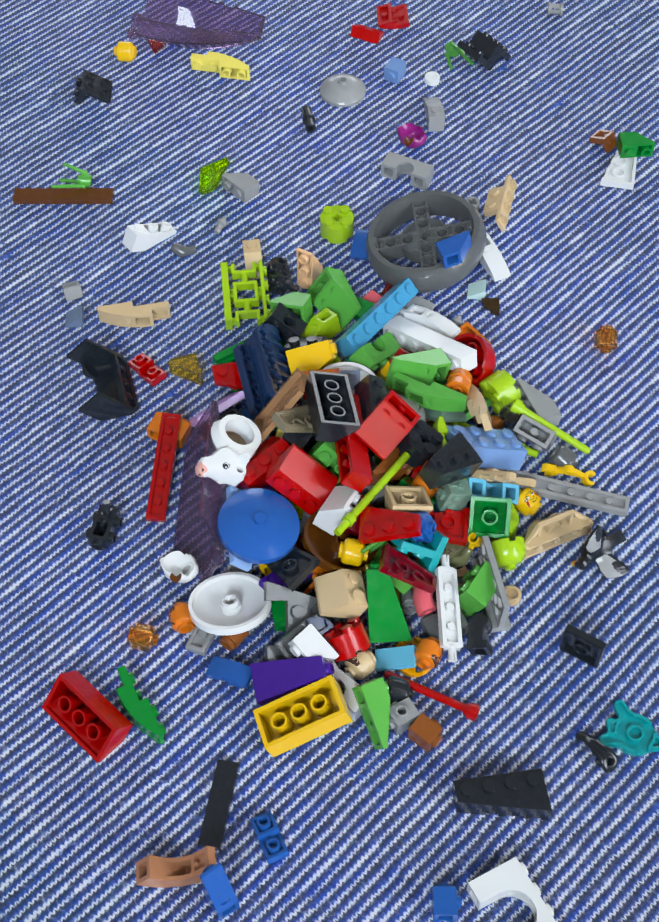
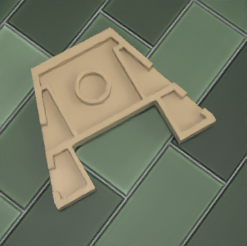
[468,468,536,488]

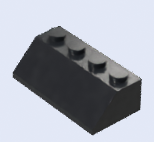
[305,370,360,442]

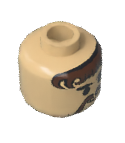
[345,649,376,680]

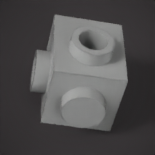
[389,697,420,735]

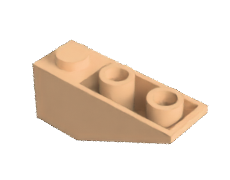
[296,247,323,289]

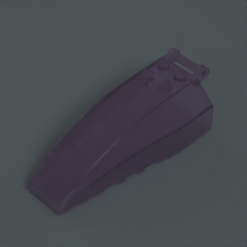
[126,0,265,49]

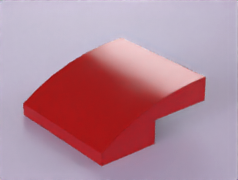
[376,3,410,29]

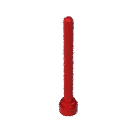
[383,670,481,721]

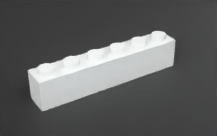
[383,315,477,371]

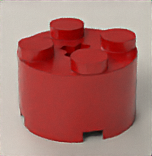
[322,616,371,662]

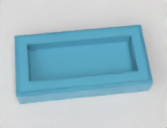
[375,645,416,672]

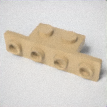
[483,174,517,232]

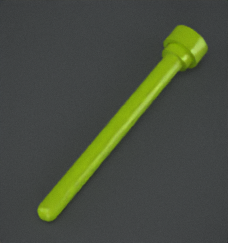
[509,398,591,454]

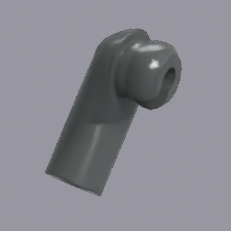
[171,243,197,257]

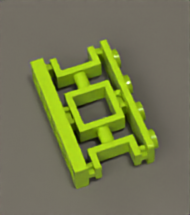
[220,260,271,330]

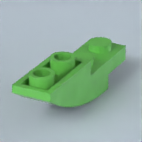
[392,372,467,412]

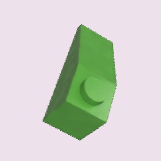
[352,677,390,750]

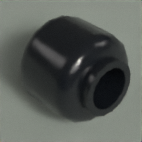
[384,676,413,704]

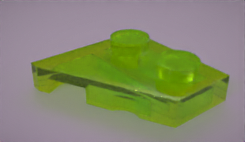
[198,157,230,195]

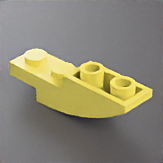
[190,51,250,81]

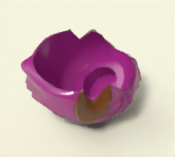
[396,123,427,148]

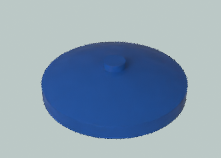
[217,488,300,564]

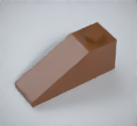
[366,447,415,487]

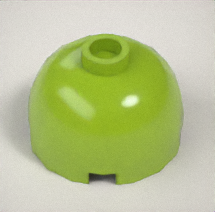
[490,536,527,571]

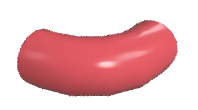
[412,572,437,617]

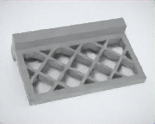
[469,536,511,633]

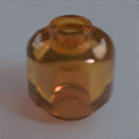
[594,325,618,353]
[127,622,159,652]

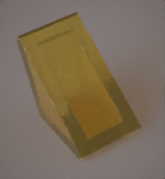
[168,353,203,386]

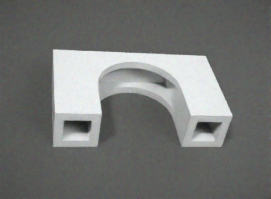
[466,857,556,922]

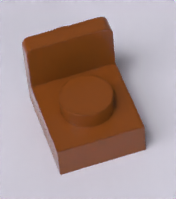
[589,129,617,153]

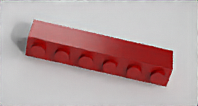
[335,393,373,492]

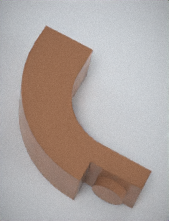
[136,846,216,888]

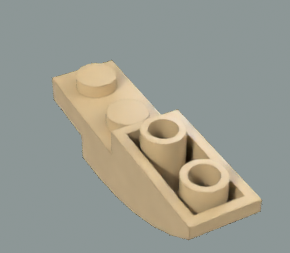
[97,301,171,327]

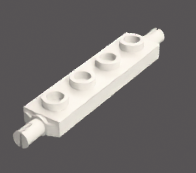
[434,554,463,663]

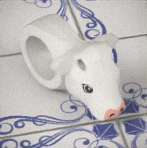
[195,414,262,487]

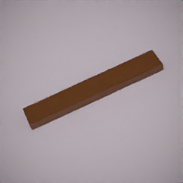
[13,188,114,204]

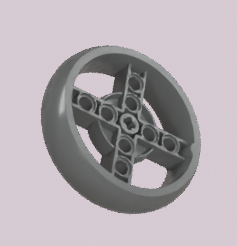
[366,190,486,293]

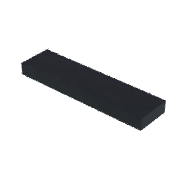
[198,759,240,851]

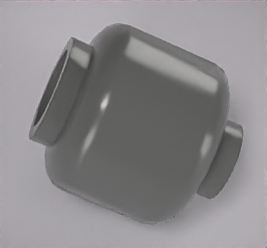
[548,445,578,468]

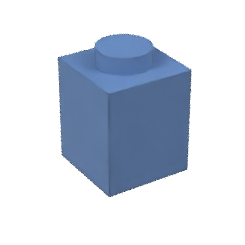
[384,57,406,84]

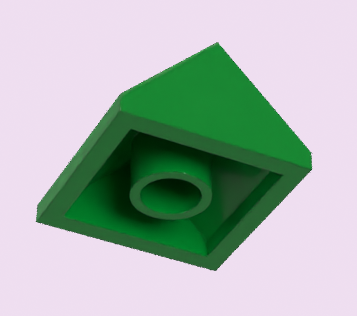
[468,495,512,538]

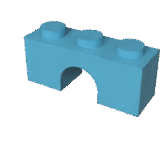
[467,477,519,505]

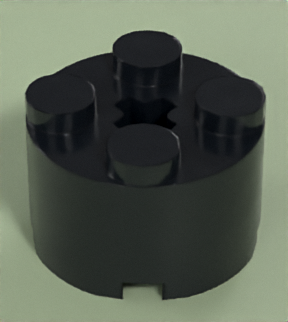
[396,420,444,468]

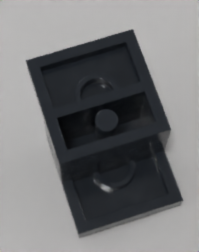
[457,30,511,71]

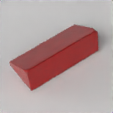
[350,24,385,44]

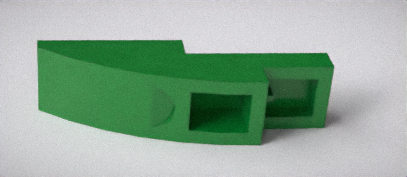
[116,665,166,744]

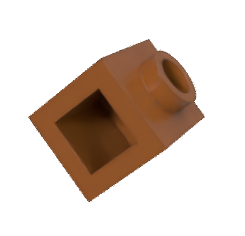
[408,713,443,753]

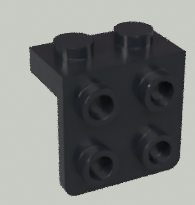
[73,69,112,105]

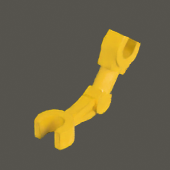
[541,463,596,487]

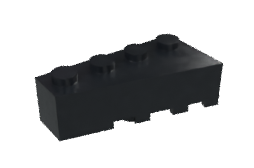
[354,374,387,452]
[452,768,552,821]

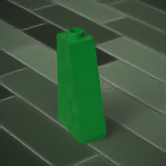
[365,561,411,643]

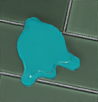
[598,700,659,756]

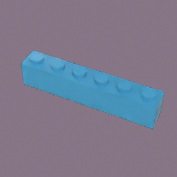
[335,278,419,358]

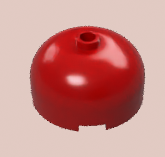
[446,333,496,388]

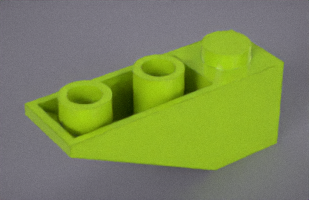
[301,308,341,341]

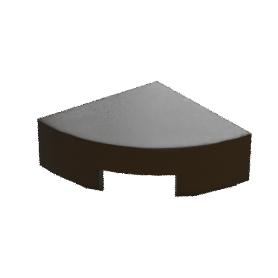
[481,298,500,316]

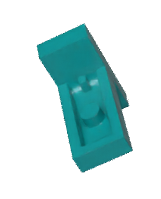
[390,530,449,574]

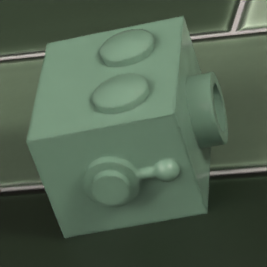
[435,479,472,511]

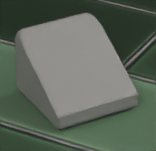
[61,280,83,301]

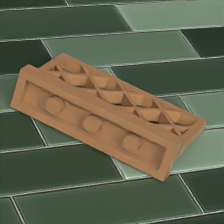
[252,368,308,446]

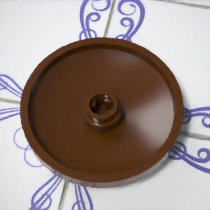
[302,511,379,575]

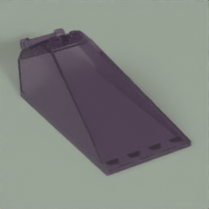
[173,400,229,582]

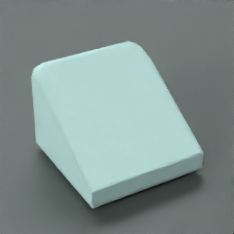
[467,279,487,300]

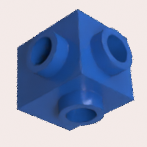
[410,511,437,543]

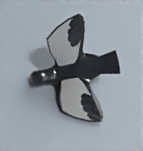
[571,525,629,578]

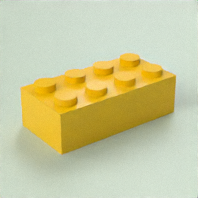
[253,674,353,757]

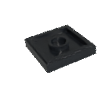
[559,624,607,668]

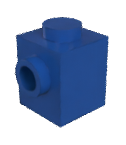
[431,883,461,922]

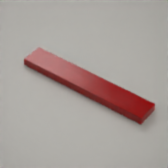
[145,413,182,522]

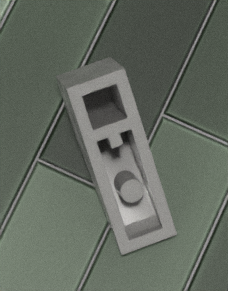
[423,97,445,132]

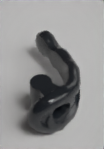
[575,731,619,773]

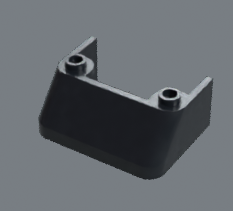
[67,338,139,421]

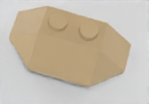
[524,509,594,559]

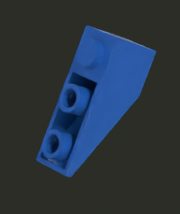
[199,862,240,921]

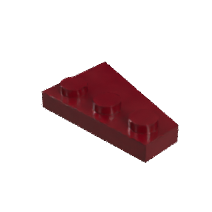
[379,543,437,593]

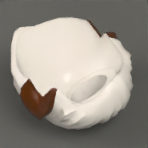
[159,551,199,583]

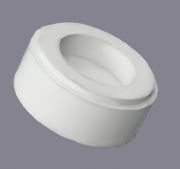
[424,71,440,86]

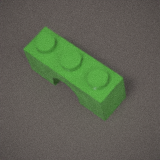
[349,332,402,372]

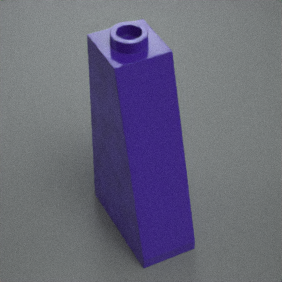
[250,656,335,706]

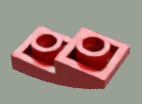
[128,352,167,387]

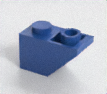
[435,230,472,269]

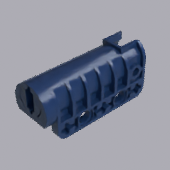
[233,324,303,418]

